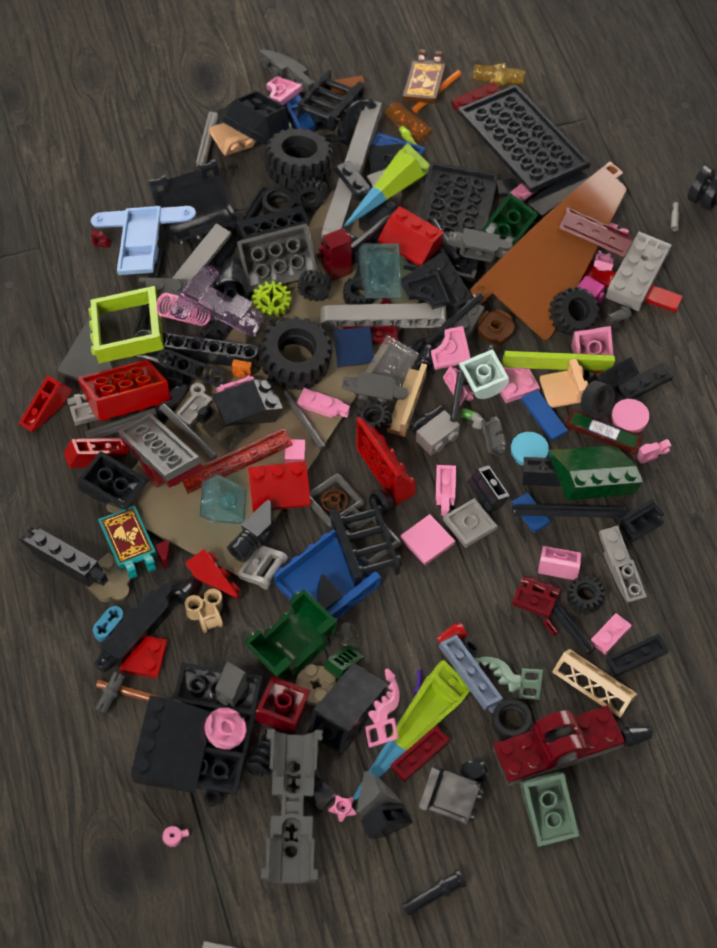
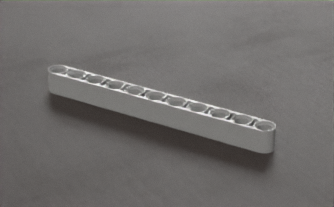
[321,101,382,239]

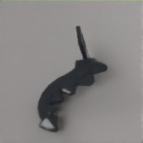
[321,98,377,146]

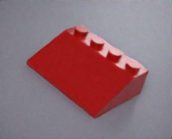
[78,359,170,421]
[356,417,417,506]

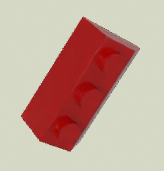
[378,207,444,266]
[248,461,311,512]

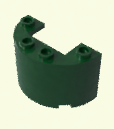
[244,589,337,679]

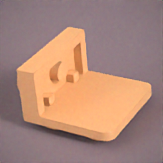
[209,123,256,156]
[539,359,588,408]

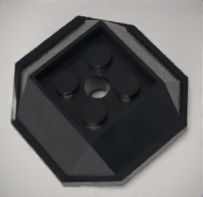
[217,91,292,145]

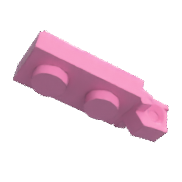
[297,388,350,418]
[436,465,456,516]

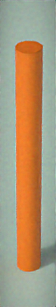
[412,70,462,113]

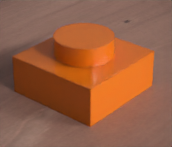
[232,359,252,378]

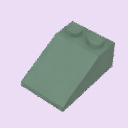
[519,771,579,847]

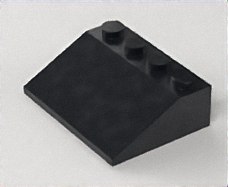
[131,695,212,793]

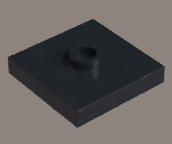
[369,143,404,174]

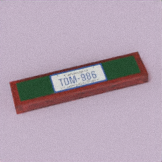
[565,409,643,454]

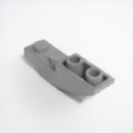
[598,526,647,603]

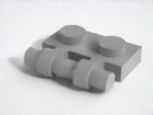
[67,394,98,426]

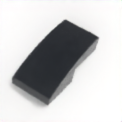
[157,384,187,422]

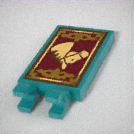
[98,505,156,579]

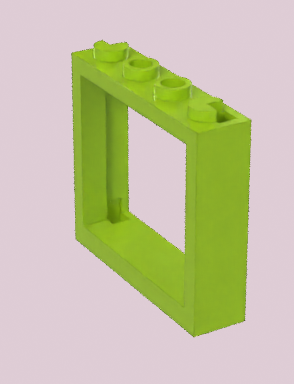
[88,286,164,363]

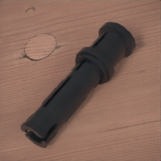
[402,869,466,916]

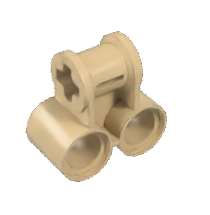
[185,589,223,633]

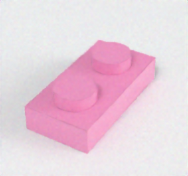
[590,613,632,655]

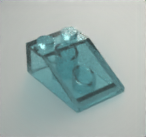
[359,244,402,299]

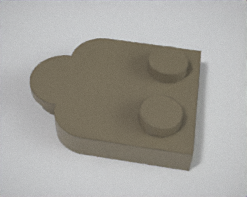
[86,553,131,602]

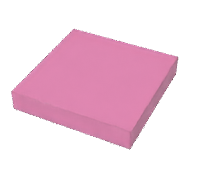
[400,514,455,565]

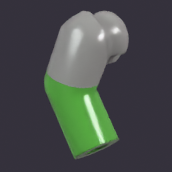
[460,408,484,429]

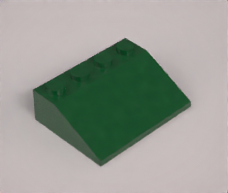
[548,445,643,500]

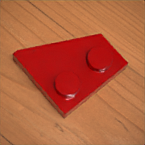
[119,636,167,679]

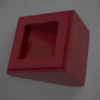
[156,540,171,569]

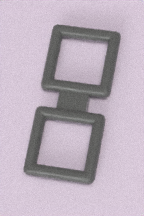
[309,473,402,566]

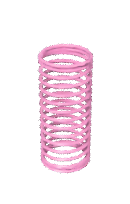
[156,293,211,326]

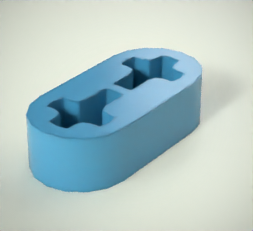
[93,606,124,642]

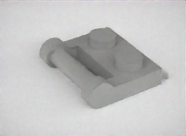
[237,546,288,589]

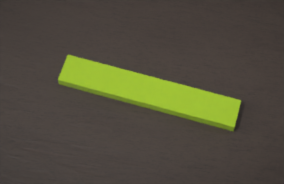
[502,351,615,371]

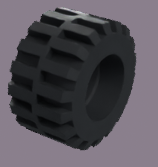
[548,287,599,336]

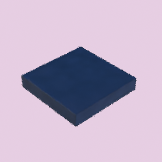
[333,327,374,368]

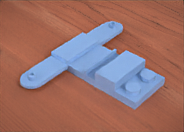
[91,206,196,275]

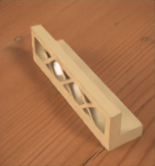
[387,364,427,437]
[552,649,638,718]

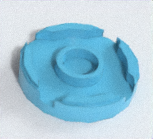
[511,432,549,466]

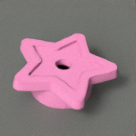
[329,795,356,822]

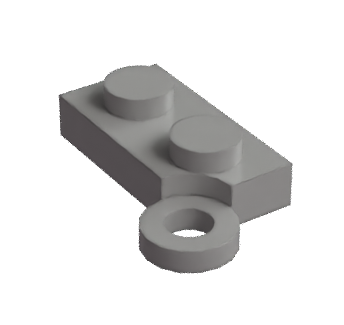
[176,383,213,428]

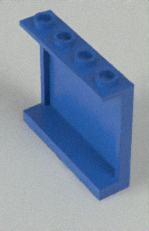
[274,529,381,620]

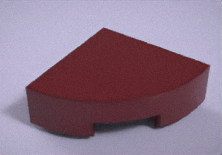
[91,230,111,248]

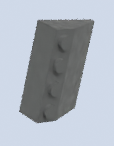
[237,224,318,293]

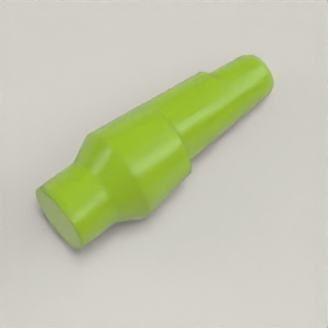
[399,126,416,144]

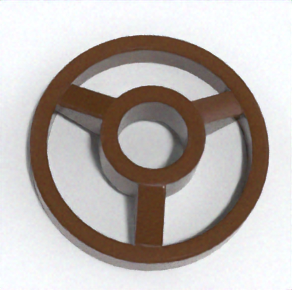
[321,489,348,513]

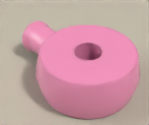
[162,826,189,847]

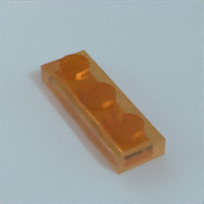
[384,101,432,143]

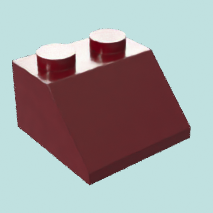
[256,676,311,735]

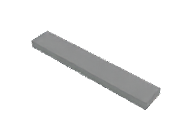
[160,223,231,314]

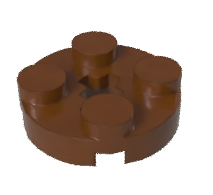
[478,310,514,345]

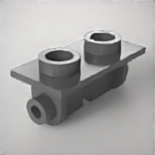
[481,417,507,457]

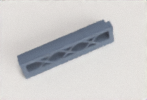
[439,635,503,713]

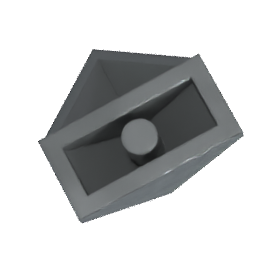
[356,771,405,816]

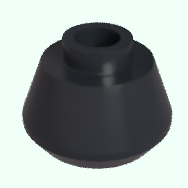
[369,489,394,515]

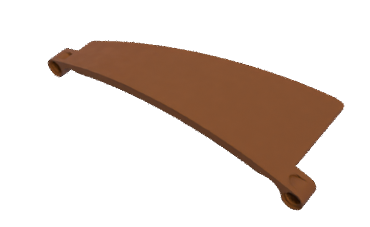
[469,161,627,341]

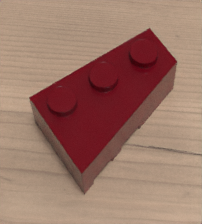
[316,228,353,281]

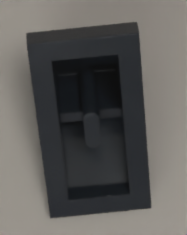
[316,575,343,610]

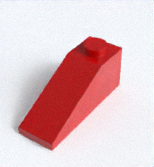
[19,375,72,432]
[64,438,128,468]

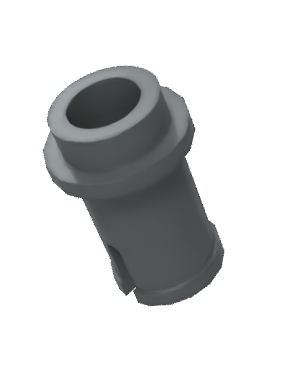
[607,306,632,325]

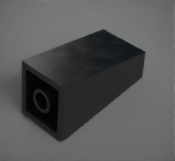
[308,663,388,755]

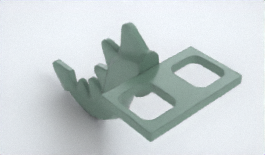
[473,657,543,700]

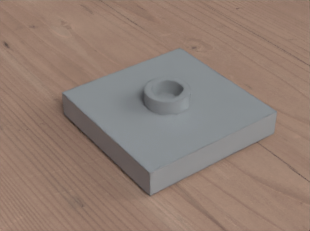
[443,498,497,548]

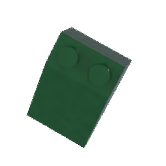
[481,193,538,246]

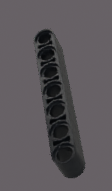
[135,330,260,369]

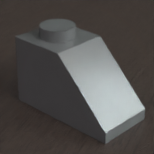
[215,662,248,707]

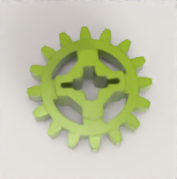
[252,281,292,318]

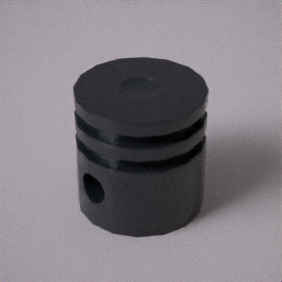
[227,529,260,563]

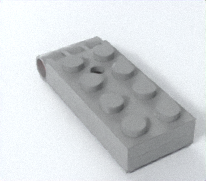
[606,231,672,311]

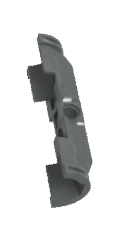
[261,729,322,884]

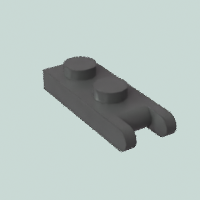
[139,278,188,298]

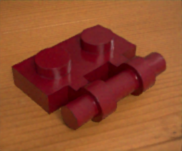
[511,576,560,619]

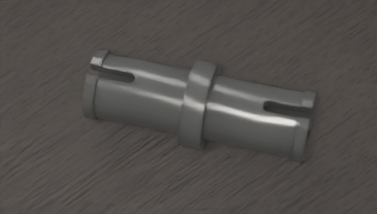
[95,672,125,714]

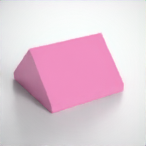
[571,326,614,356]
[538,546,581,580]

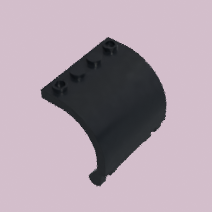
[148,159,242,245]

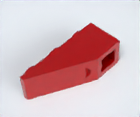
[185,549,242,600]

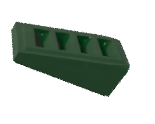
[324,645,364,679]

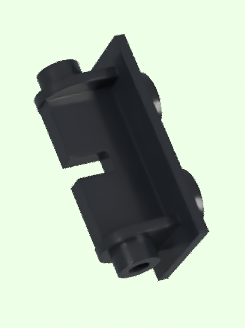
[199,311,233,340]

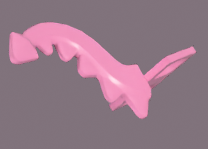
[365,669,399,747]

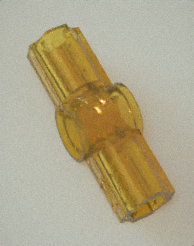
[473,63,525,86]

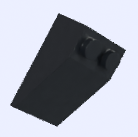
[213,379,283,427]
[78,451,148,511]

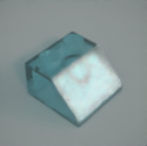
[200,475,247,524]

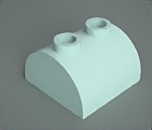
[459,349,509,399]

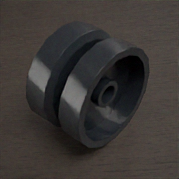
[687,166,717,211]

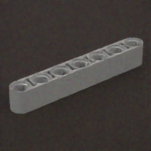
[320,303,447,330]

